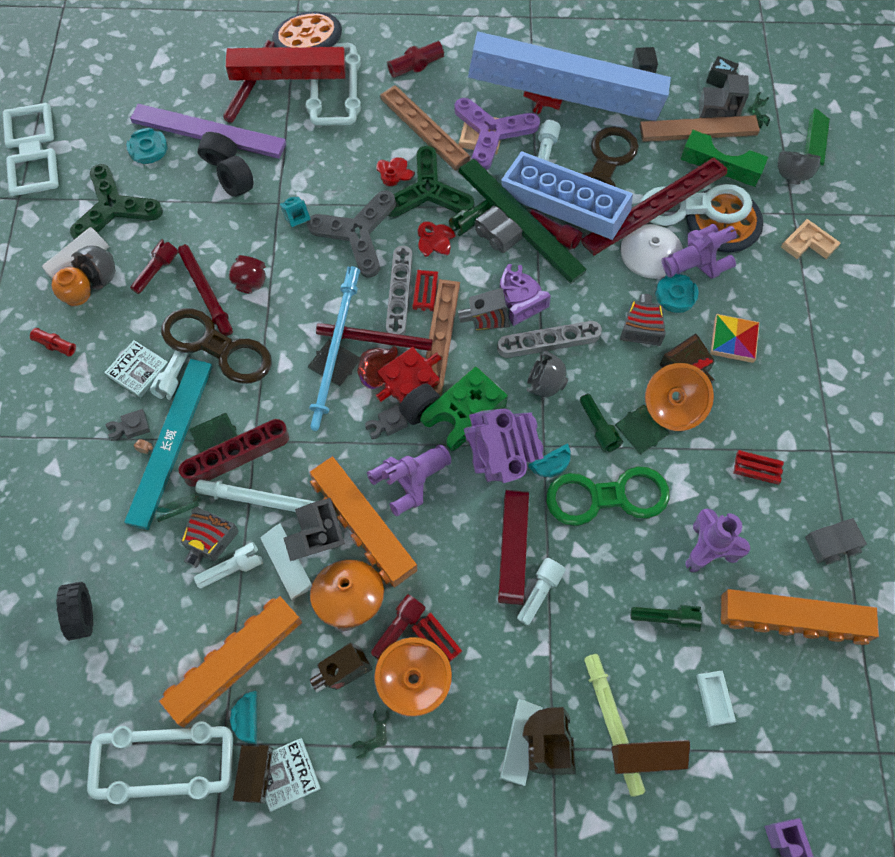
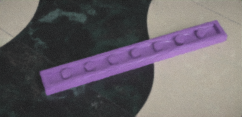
[130,104,286,159]

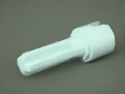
[538,120,561,161]
[150,341,188,400]
[194,542,263,589]
[517,558,566,625]

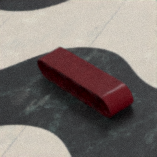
[178,419,289,487]
[498,490,529,605]

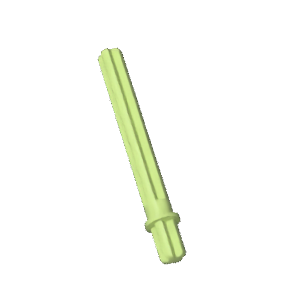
[585,654,645,797]

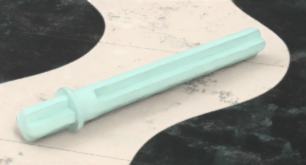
[195,480,315,512]

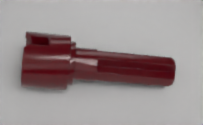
[530,210,583,250]
[130,239,179,294]
[371,594,426,660]

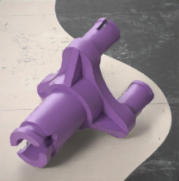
[662,224,737,279]
[367,445,451,516]
[685,509,750,572]

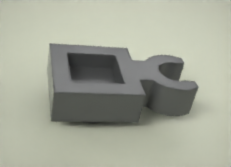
[365,405,408,439]
[105,409,150,441]

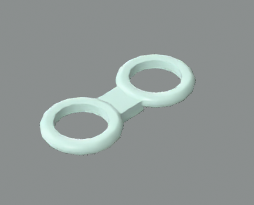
[640,184,752,226]

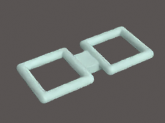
[2,103,59,196]

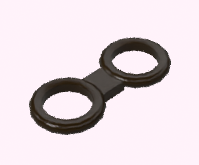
[582,126,639,187]
[161,308,272,384]

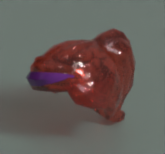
[357,346,398,389]

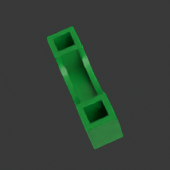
[680,129,768,187]

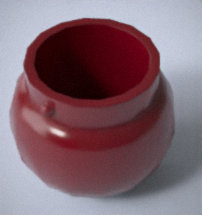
[229,255,266,294]

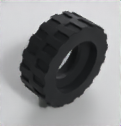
[56,581,94,640]

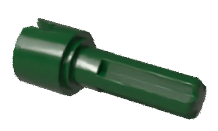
[449,200,493,236]
[580,393,623,453]
[630,605,702,632]

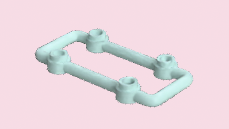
[306,43,361,126]
[87,721,233,805]

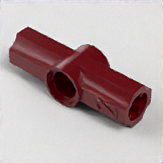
[387,41,444,78]

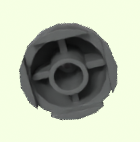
[778,151,821,184]
[71,245,116,290]
[527,351,568,397]

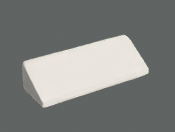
[42,227,109,279]

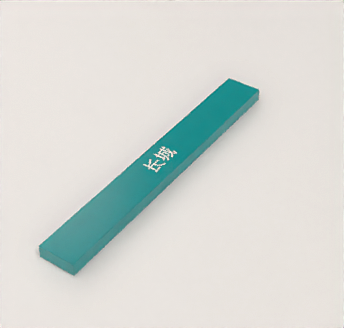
[124,359,213,530]

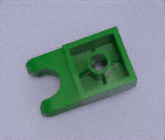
[421,366,508,451]

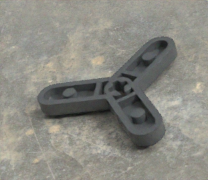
[307,190,396,278]

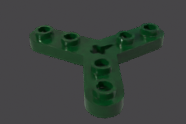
[388,146,475,217]
[70,164,163,240]

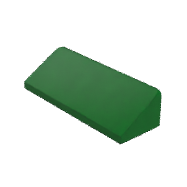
[805,108,830,166]

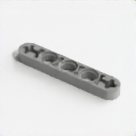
[386,246,412,335]
[497,321,602,358]

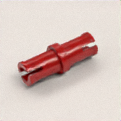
[30,328,76,357]

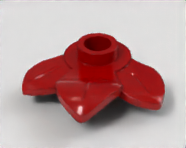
[376,157,415,186]
[417,221,456,257]

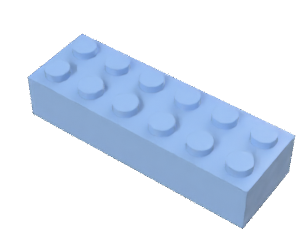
[501,151,633,240]

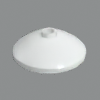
[620,224,683,279]

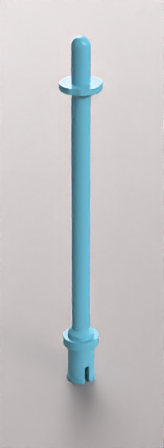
[309,266,360,431]

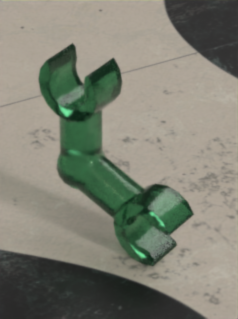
[748,92,770,129]
[352,710,390,760]

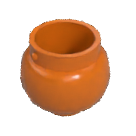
[51,267,91,306]

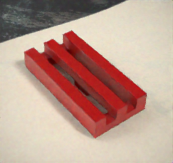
[413,270,438,312]
[733,450,784,485]
[412,612,462,663]

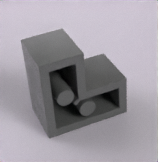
[699,74,749,118]
[283,498,345,562]

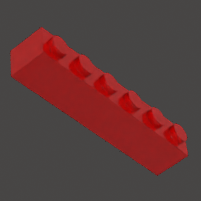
[225,47,345,81]

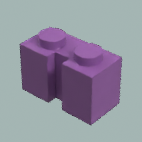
[764,818,813,857]

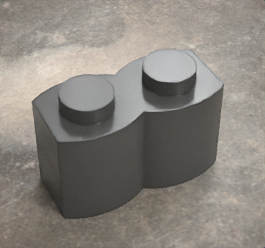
[475,206,522,253]
[805,518,867,565]

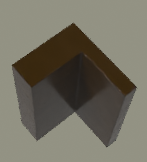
[232,745,273,804]

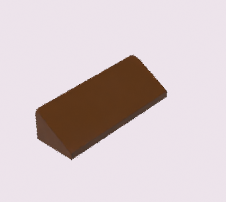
[611,740,690,774]

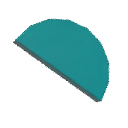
[528,443,571,478]
[230,691,257,745]

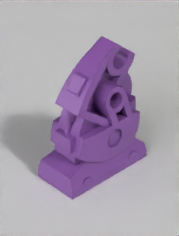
[500,264,551,326]

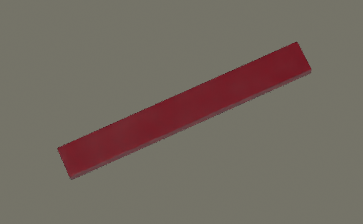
[581,158,727,256]

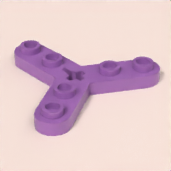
[454,98,540,170]

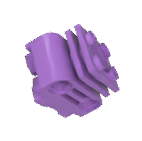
[464,409,543,483]

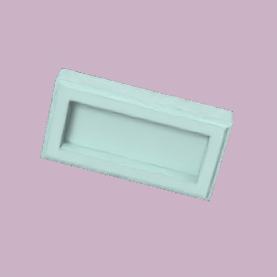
[696,670,736,727]

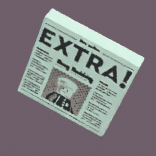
[104,340,169,398]
[266,738,321,812]

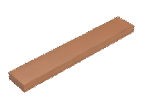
[380,85,470,171]
[640,115,760,142]
[425,279,460,397]

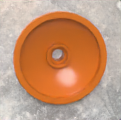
[645,363,714,431]
[310,560,384,628]
[375,637,452,717]

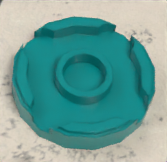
[126,128,168,164]
[655,274,699,313]

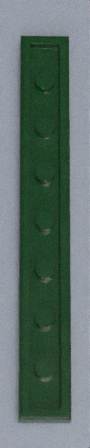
[458,158,587,284]

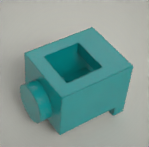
[280,196,311,227]

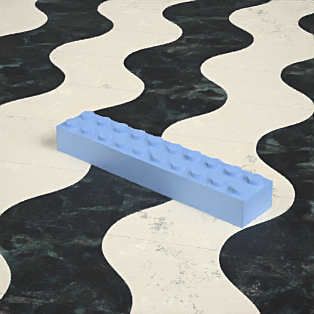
[468,31,671,121]

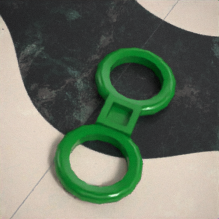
[546,466,670,526]

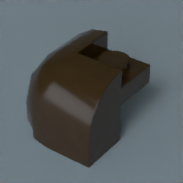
[523,707,576,775]

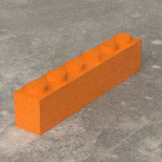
[310,456,417,588]
[721,589,879,645]
[159,596,302,728]

